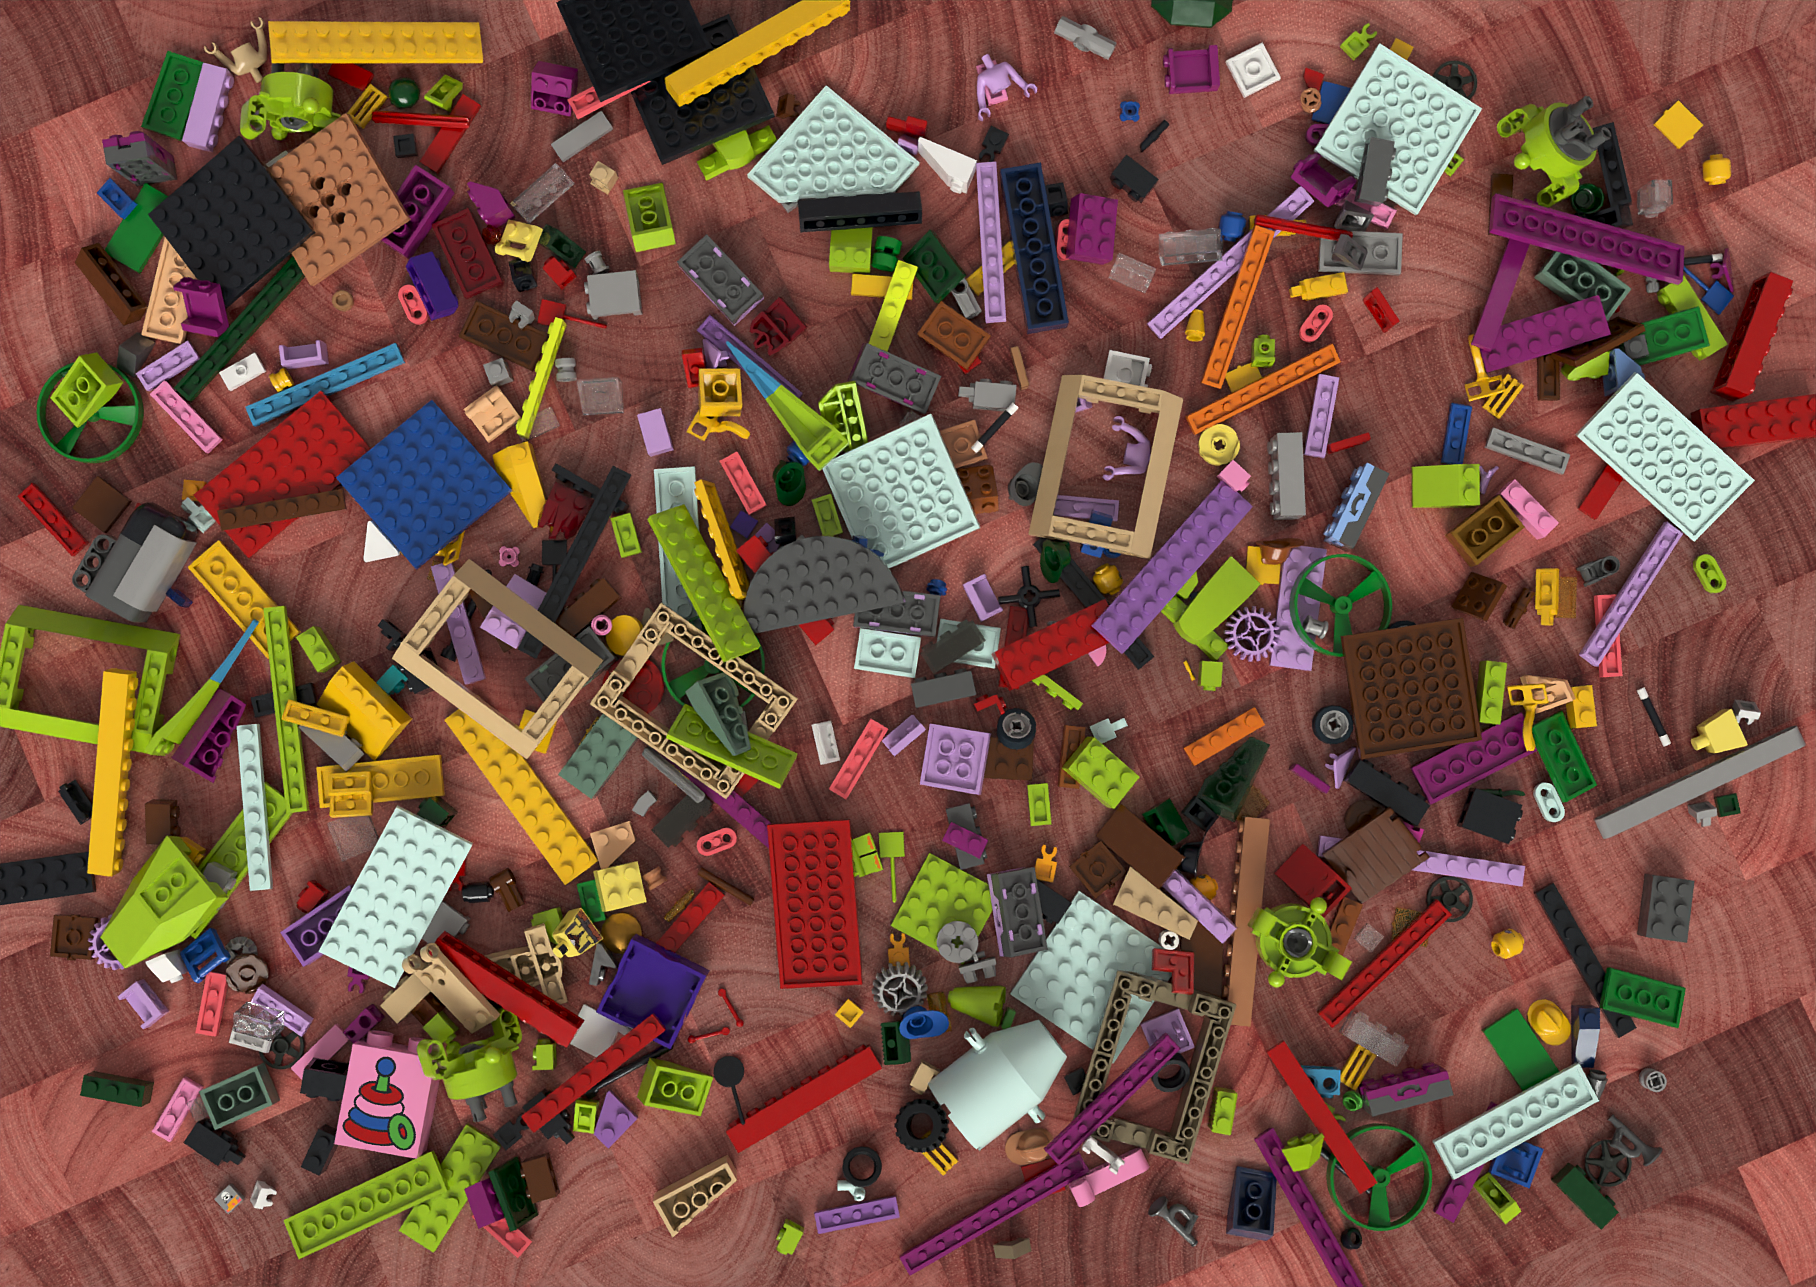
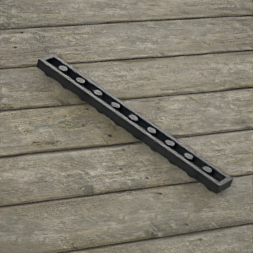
[518,466,632,659]

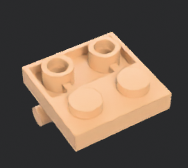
[464,385,522,443]

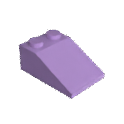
[480,574,546,649]

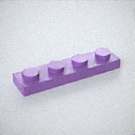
[814,1195,900,1234]

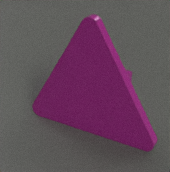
[1710,248,1734,292]

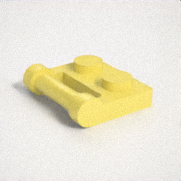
[495,219,543,262]

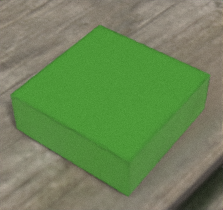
[1001,1007,1016,1029]

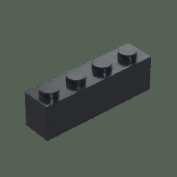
[1593,122,1632,207]
[1343,759,1430,826]

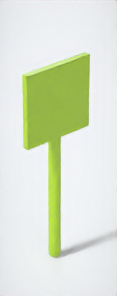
[879,832,905,903]

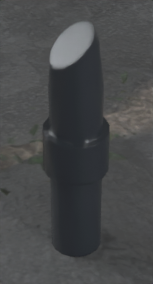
[1140,120,1169,152]

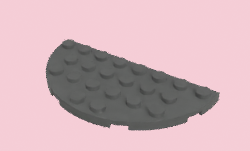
[743,536,905,634]

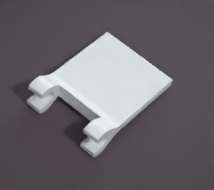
[570,1004,633,1057]
[1081,1136,1125,1175]

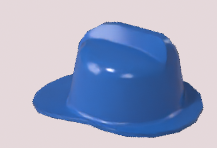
[899,1006,949,1039]

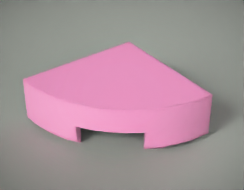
[1088,645,1106,667]

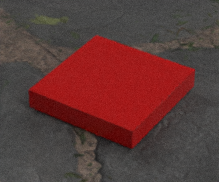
[1362,287,1400,333]

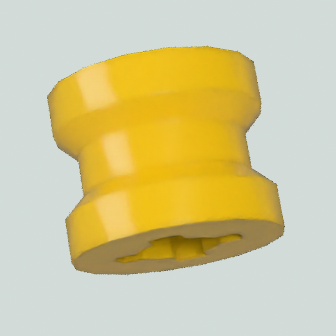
[269,367,294,392]

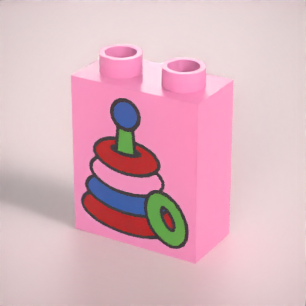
[334,1030,440,1159]

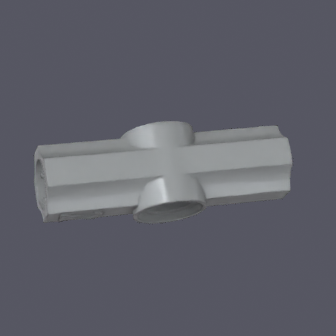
[1054,16,1117,60]
[951,258,982,319]

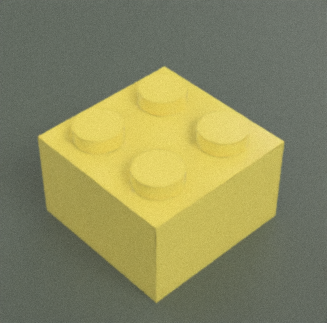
[593,861,646,912]

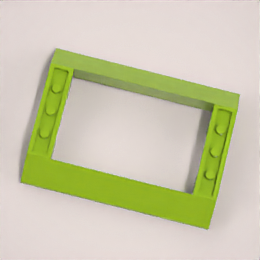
[0,605,180,754]

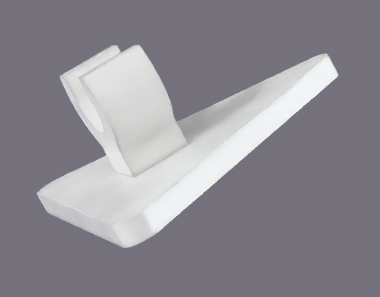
[364,520,400,562]

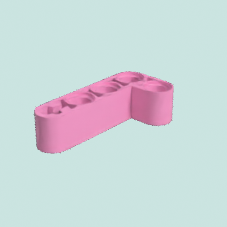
[1068,1147,1150,1207]

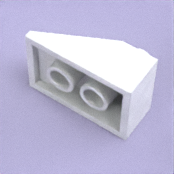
[918,137,977,194]

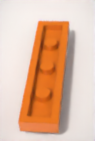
[1183,707,1265,766]

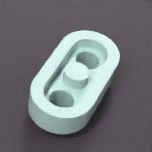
[1533,782,1565,822]

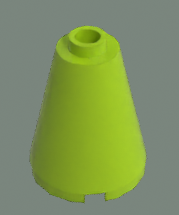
[948,986,1006,1027]

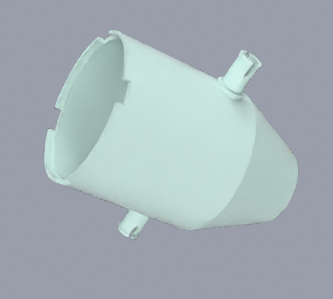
[928,1020,1067,1151]

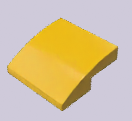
[328,771,373,818]

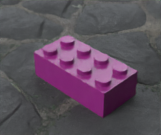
[380,165,455,259]

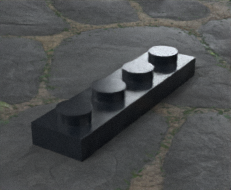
[552,463,629,513]

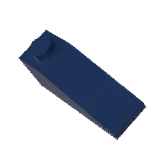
[1571,1005,1600,1068]

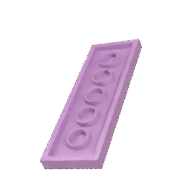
[1269,546,1327,671]

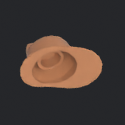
[1005,1128,1053,1165]

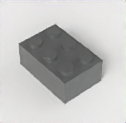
[1637,874,1695,943]

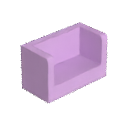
[279,340,329,369]
[637,408,674,457]
[963,574,1003,622]
[118,979,169,1029]

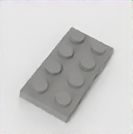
[1318,231,1403,276]

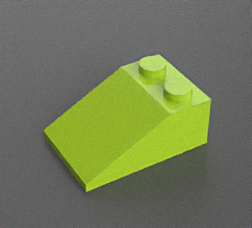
[623,183,676,252]
[829,227,873,274]
[50,352,123,428]
[1412,464,1480,508]
[637,1058,713,1116]

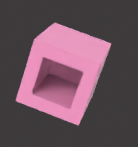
[1217,460,1251,492]

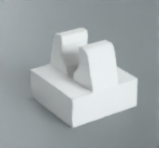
[250,1180,277,1209]

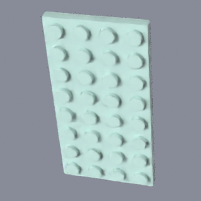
[1575,372,1755,542]
[318,805,473,988]

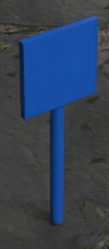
[1683,266,1734,315]

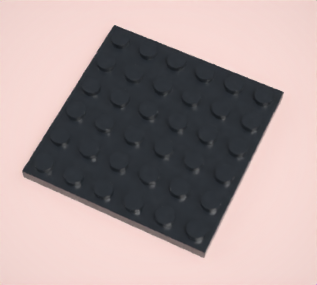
[556,0,712,102]
[631,14,775,165]
[148,136,316,309]

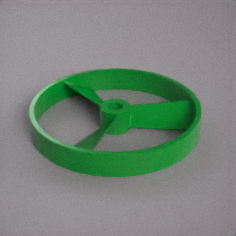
[36,362,144,463]
[1289,554,1392,657]
[662,616,765,707]
[1326,1123,1432,1231]

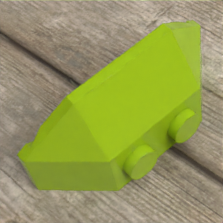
[818,381,869,453]

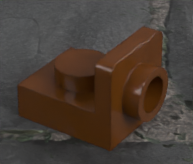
[410,992,446,1026]

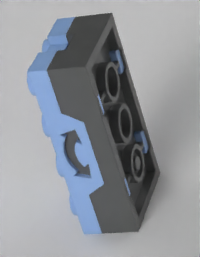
[1323,463,1390,552]

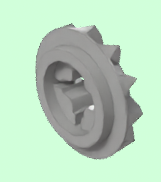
[225,937,258,964]

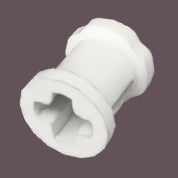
[1158,929,1179,950]

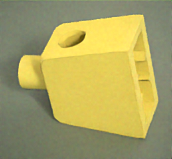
[1691,709,1748,753]

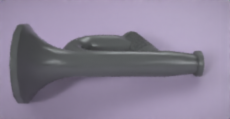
[1607,1114,1663,1166]
[1148,1196,1199,1247]

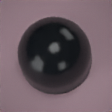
[1340,1228,1362,1250]

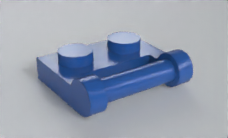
[180,928,231,984]

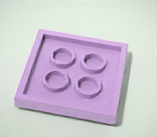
[920,724,991,795]

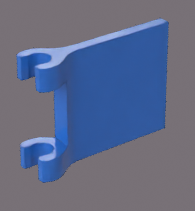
[1312,81,1351,124]

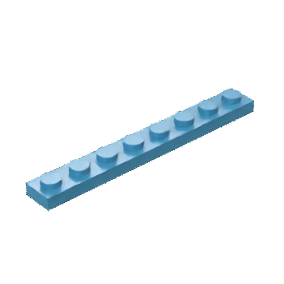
[245,343,406,427]

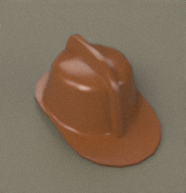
[1256,538,1305,565]

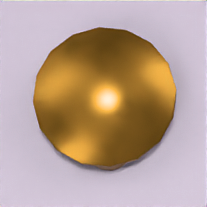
[601,913,642,954]

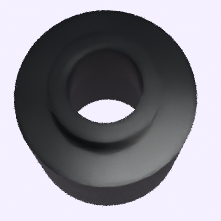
[462,881,494,903]

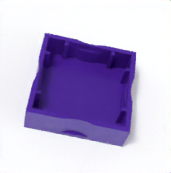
[596,934,710,1049]

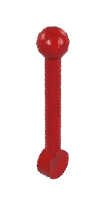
[718,988,744,1027]
[688,1027,730,1044]

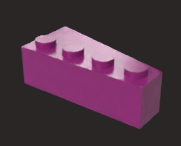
[171,688,246,783]

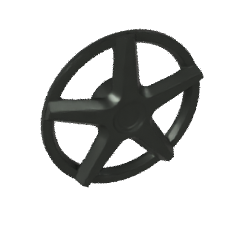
[1432,61,1477,100]
[1426,876,1473,922]
[259,1023,305,1070]
[1585,1139,1632,1187]

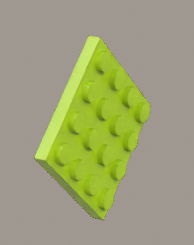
[891,852,993,965]

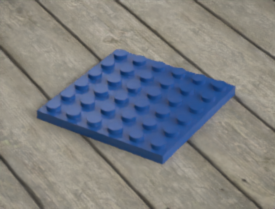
[336,400,512,570]

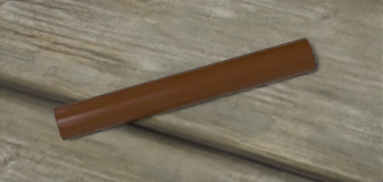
[698,868,754,906]

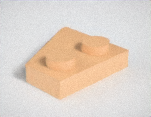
[1520,675,1576,714]
[590,821,636,869]

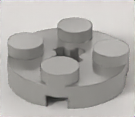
[937,921,979,963]

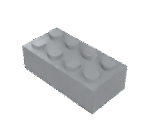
[1267,432,1306,520]

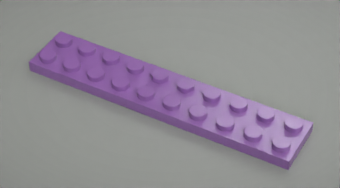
[1091,480,1253,654]

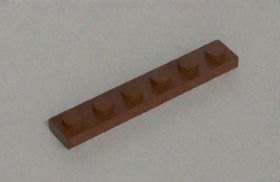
[217,489,347,531]

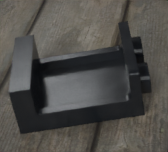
[1457,787,1523,844]

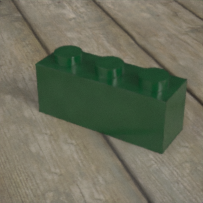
[80,1071,154,1107]
[1551,1162,1619,1230]

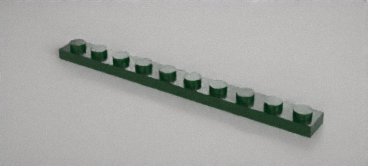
[174,256,305,402]

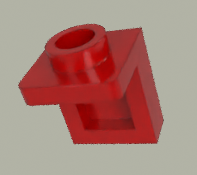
[974,694,1007,715]

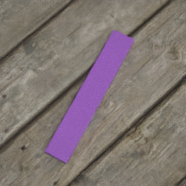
[697,315,803,398]

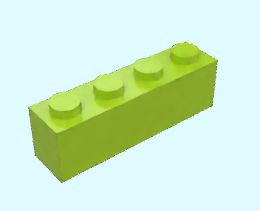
[1656,275,1728,361]

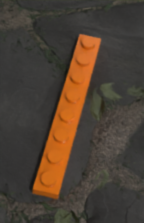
[1200,225,1275,389]
[1185,343,1341,435]

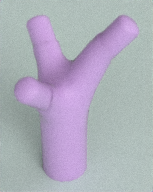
[1479,466,1499,495]

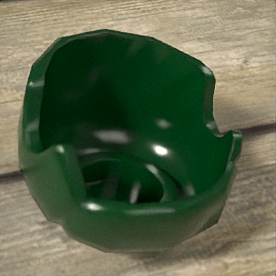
[388,77,420,109]
[1569,183,1604,215]

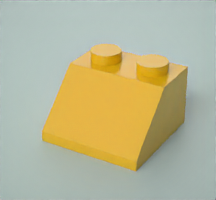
[698,369,742,417]

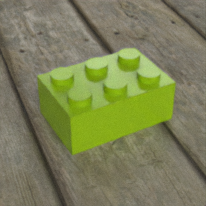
[1062,736,1139,809]

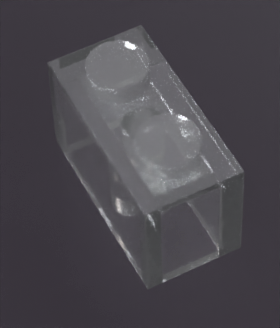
[1637,180,1673,218]
[233,1002,284,1041]

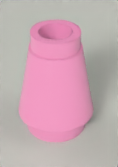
[591,615,612,635]

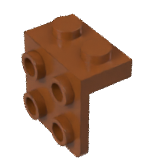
[956,465,999,514]

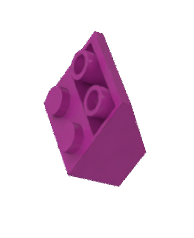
[531,61,578,117]
[467,181,516,229]
[464,1178,505,1229]

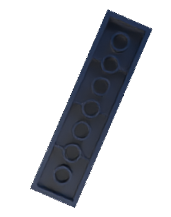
[999,162,1069,334]

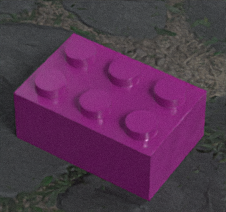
[1066,193,1118,265]

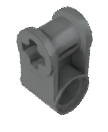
[1576,556,1620,587]

